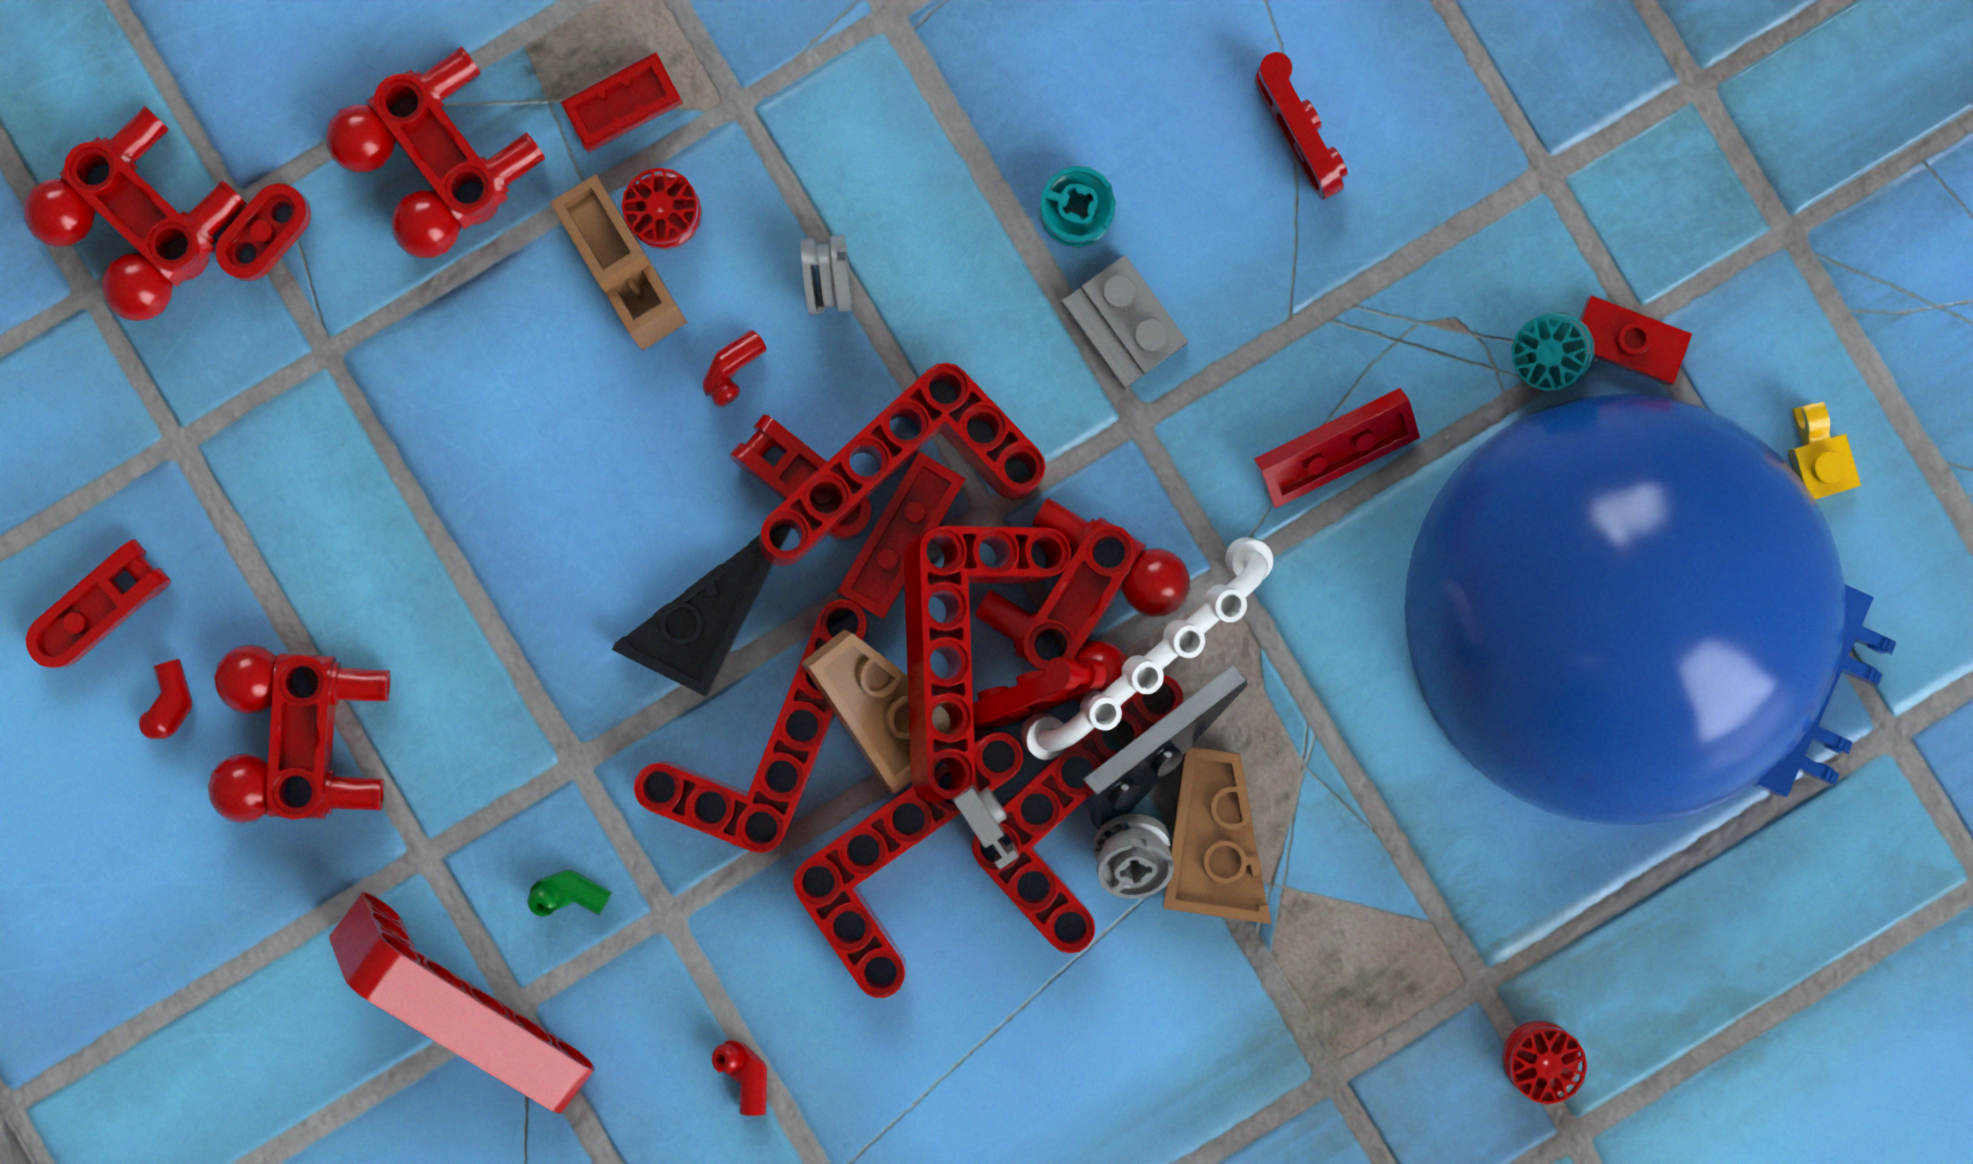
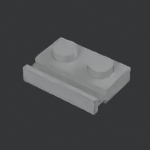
[1061,255,1188,390]
[953,784,1019,870]

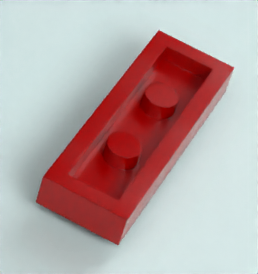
[1254,388,1420,508]
[837,451,966,620]

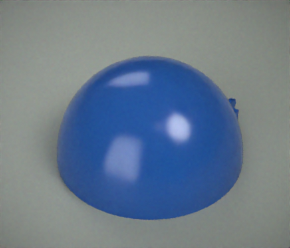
[1404,394,1896,825]

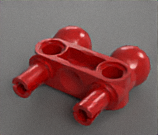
[326,46,546,258]
[24,106,247,321]
[974,498,1190,704]
[208,644,391,823]

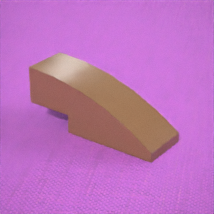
[550,174,688,351]

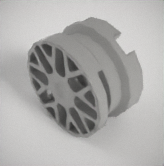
[801,235,853,315]
[1094,814,1174,899]

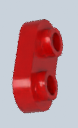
[216,183,311,281]

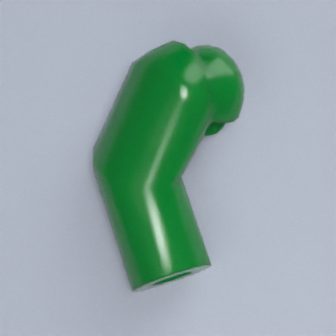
[527,870,612,917]

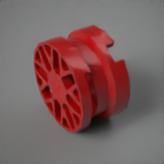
[622,168,702,250]
[1502,1020,1587,1104]

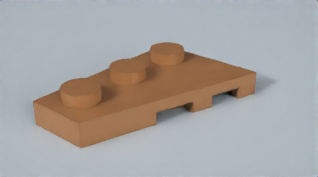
[801,630,975,794]
[1162,747,1272,924]

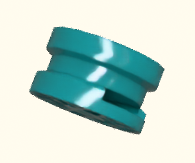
[1039,166,1116,248]
[1511,312,1595,391]

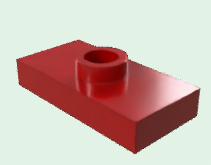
[561,52,683,153]
[1579,295,1692,386]

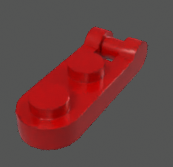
[1255,52,1348,200]
[729,414,871,540]
[26,539,171,668]
[973,657,1106,730]

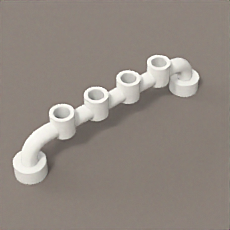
[1021,537,1273,760]

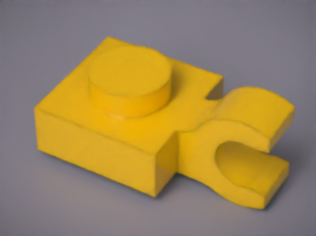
[1788,401,1861,500]

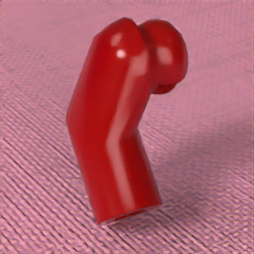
[702,329,766,407]
[139,659,192,739]
[711,1040,767,1116]

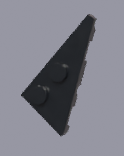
[612,525,792,697]
[1083,665,1247,834]

